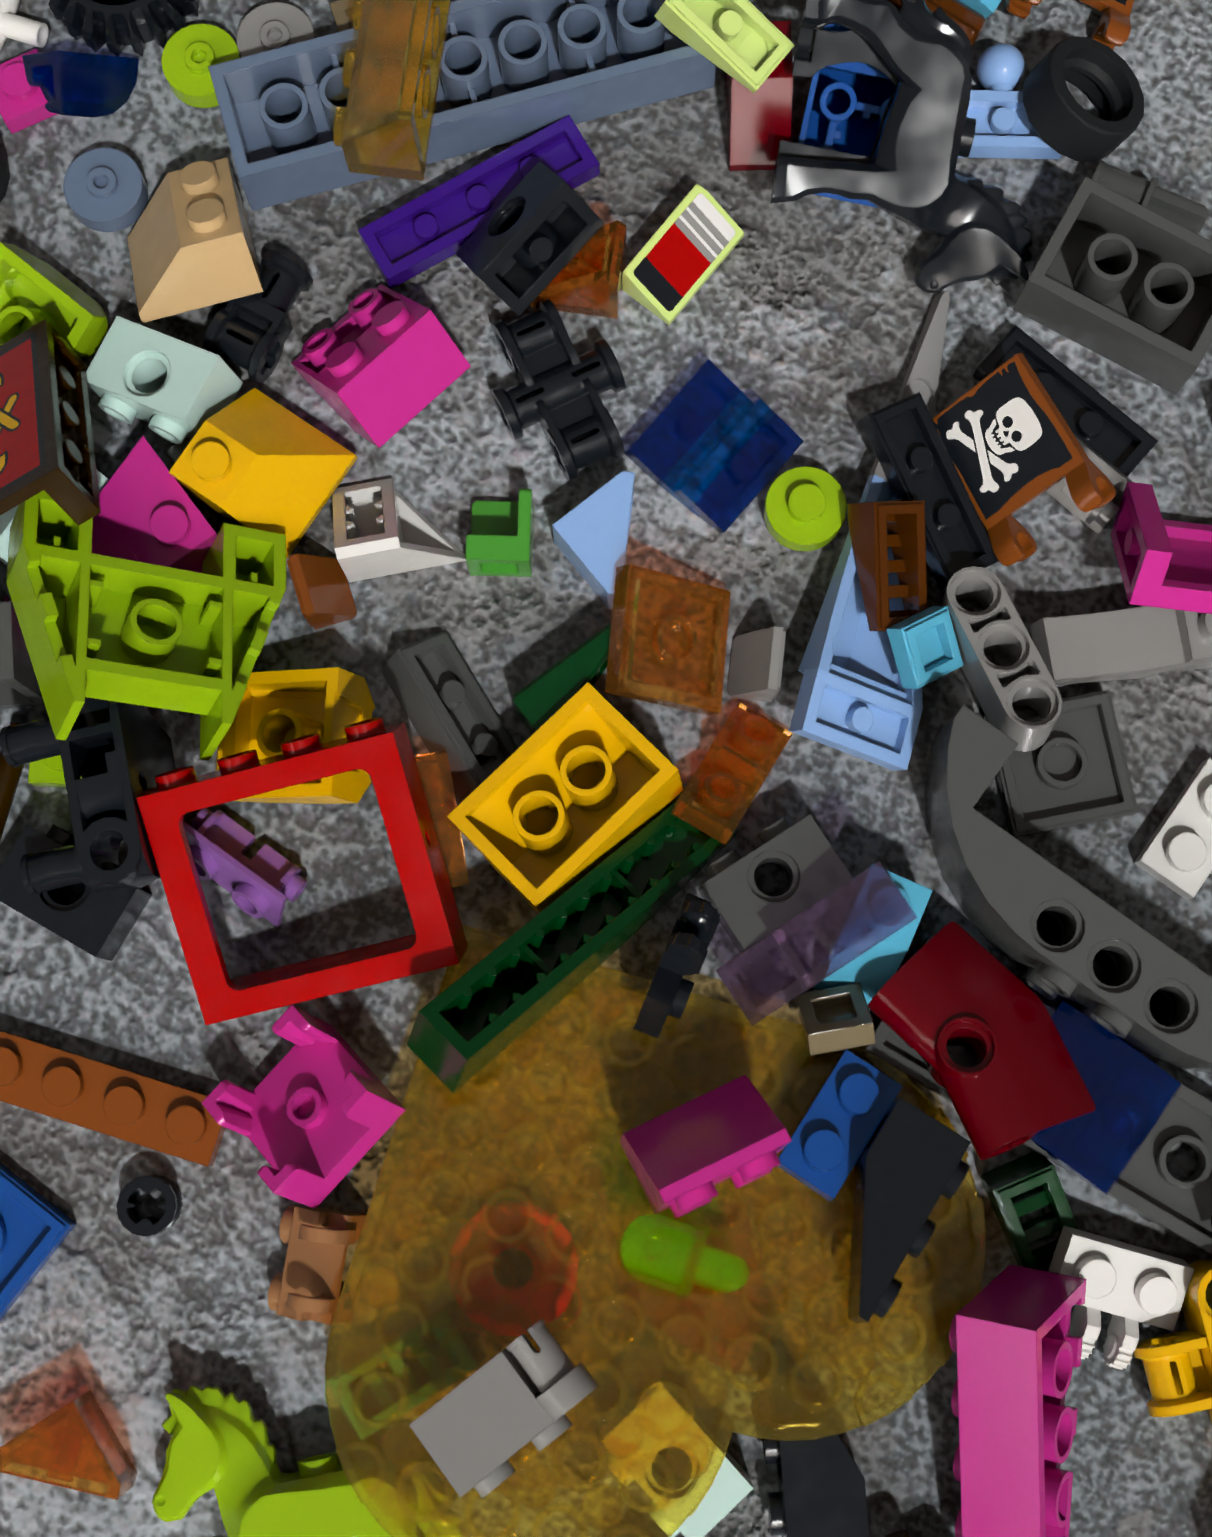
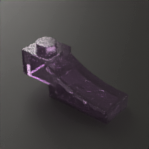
[716,861,918,1026]

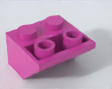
[291,284,471,448]
[620,1074,792,1219]

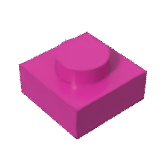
[0,48,66,134]

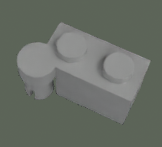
[409,1318,599,1498]

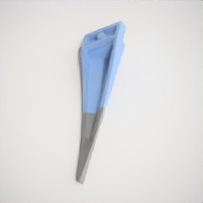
[789,290,950,771]

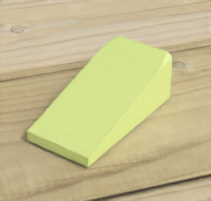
[654,0,795,93]

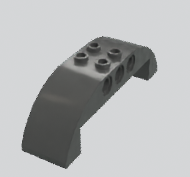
[925,705,1212,1074]

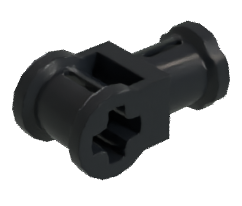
[202,252,313,384]

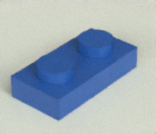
[777,1049,903,1201]

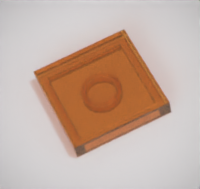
[605,564,731,716]

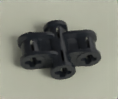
[491,298,626,481]

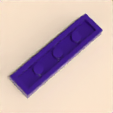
[358,115,600,289]

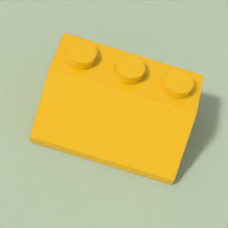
[447,682,684,914]

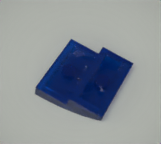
[625,359,804,533]
[1030,1001,1181,1196]

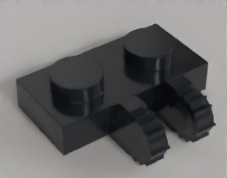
[633,893,721,1039]

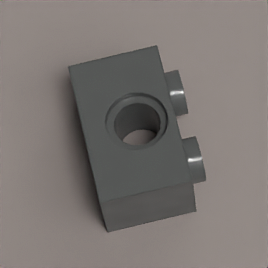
[699,814,854,955]

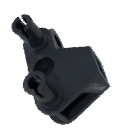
[0,697,176,895]

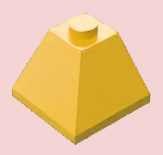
[169,388,357,559]

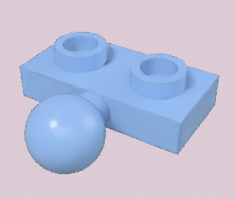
[958,43,1062,159]

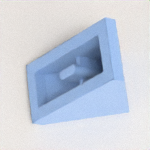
[552,471,635,610]

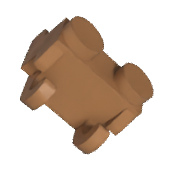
[268,1204,370,1325]

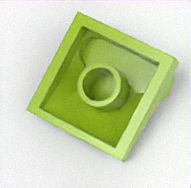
[0,242,108,358]

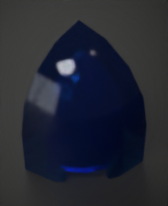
[22,50,139,117]

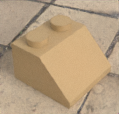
[127,157,263,323]

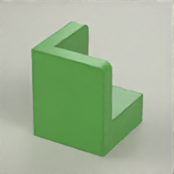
[466,488,534,577]

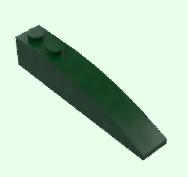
[407,788,738,1093]

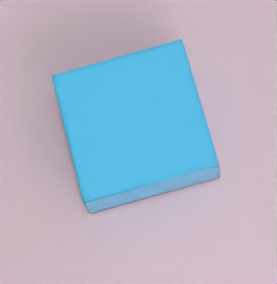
[886,606,963,689]

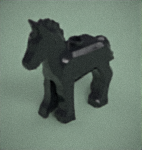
[770,0,1032,293]

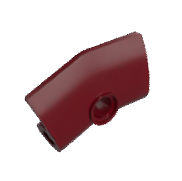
[867,921,1096,1160]

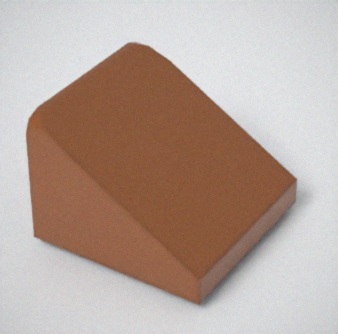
[287,553,357,630]

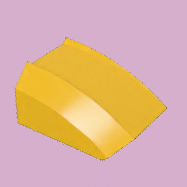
[215,667,376,804]

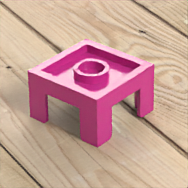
[202,1004,406,1209]

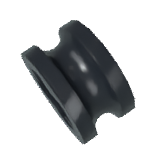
[117,1174,183,1236]

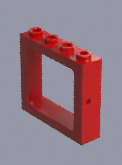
[136,717,468,1025]

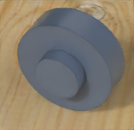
[63,148,148,232]

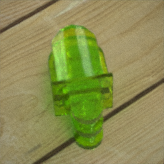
[618,1214,749,1299]

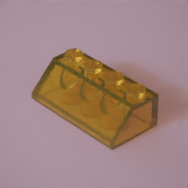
[333,0,452,181]

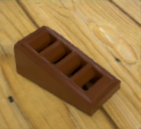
[847,500,927,631]

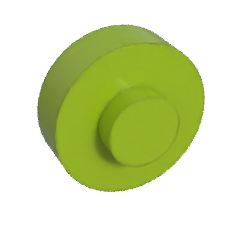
[161,24,241,108]
[764,466,847,552]

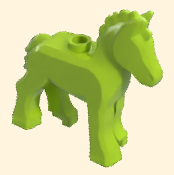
[152,1385,462,1537]

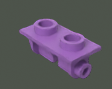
[183,808,308,927]

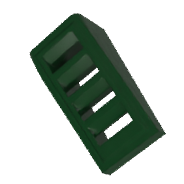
[512,623,622,734]
[980,1152,1079,1270]

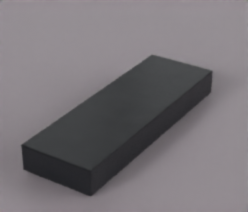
[973,325,1158,477]
[860,392,999,589]

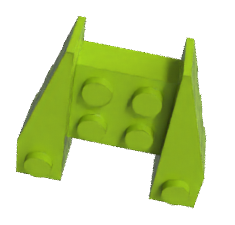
[6,490,286,761]

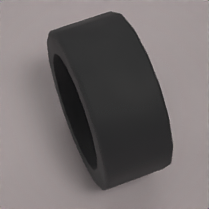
[1023,36,1144,162]

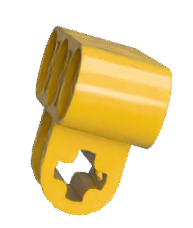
[1133,1259,1212,1423]

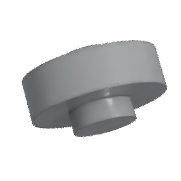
[237,2,316,58]

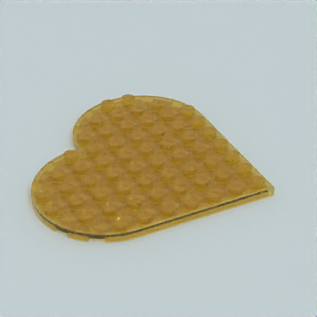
[325,924,986,1537]

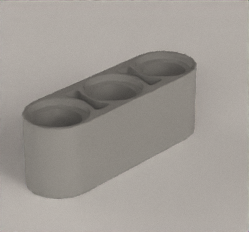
[941,566,1062,752]

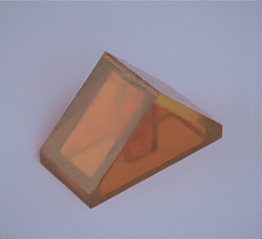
[529,220,626,319]
[0,1390,137,1500]

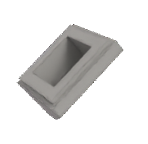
[727,626,786,702]

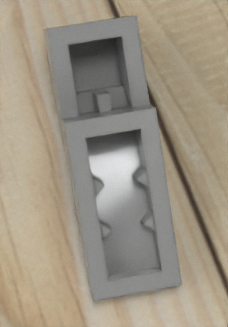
[1030,606,1212,685]

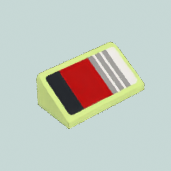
[622,183,744,325]

